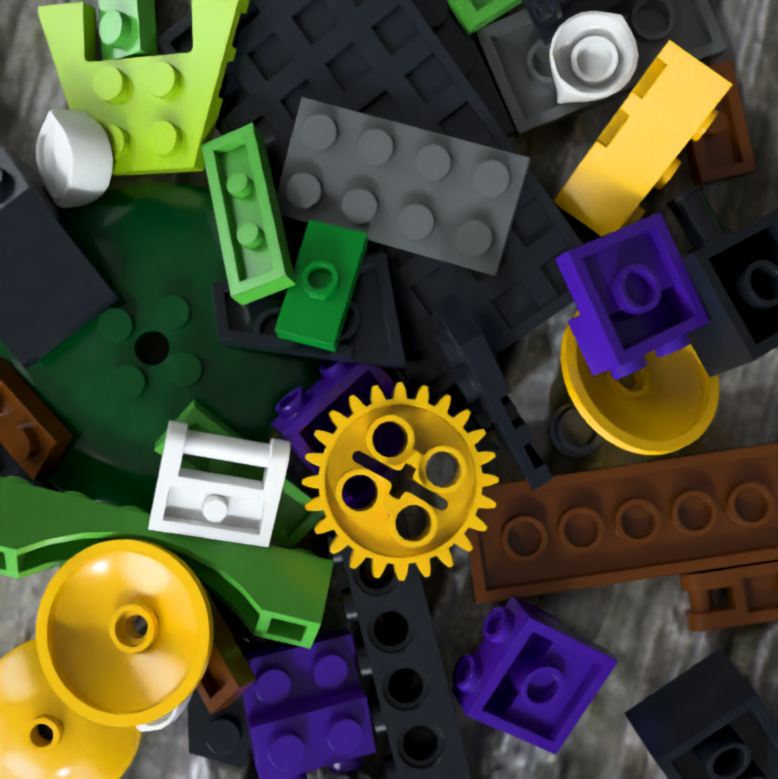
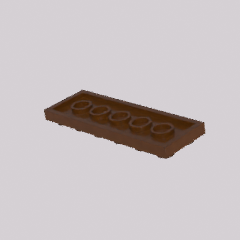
[465,441,778,604]

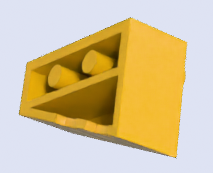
[553,40,733,237]

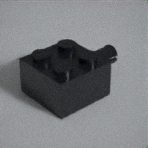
[666,184,778,377]

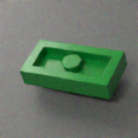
[275,219,368,352]

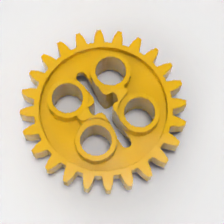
[302,382,499,581]

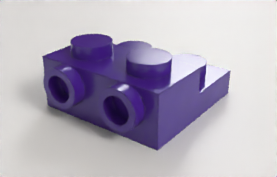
[555,212,710,380]
[270,360,407,509]
[451,595,618,755]
[242,627,376,779]

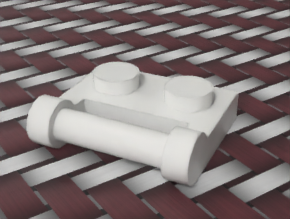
[148,420,291,547]

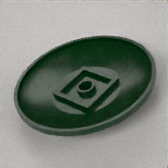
[0,183,325,514]

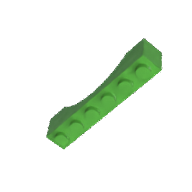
[0,476,334,649]

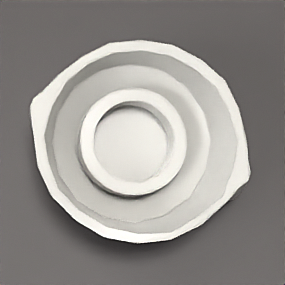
[549,11,639,104]
[36,109,113,208]

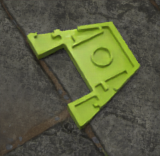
[38,0,250,176]

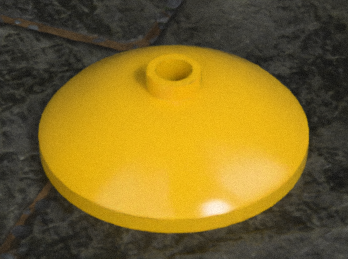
[561,309,720,455]
[36,539,214,727]
[0,638,143,779]

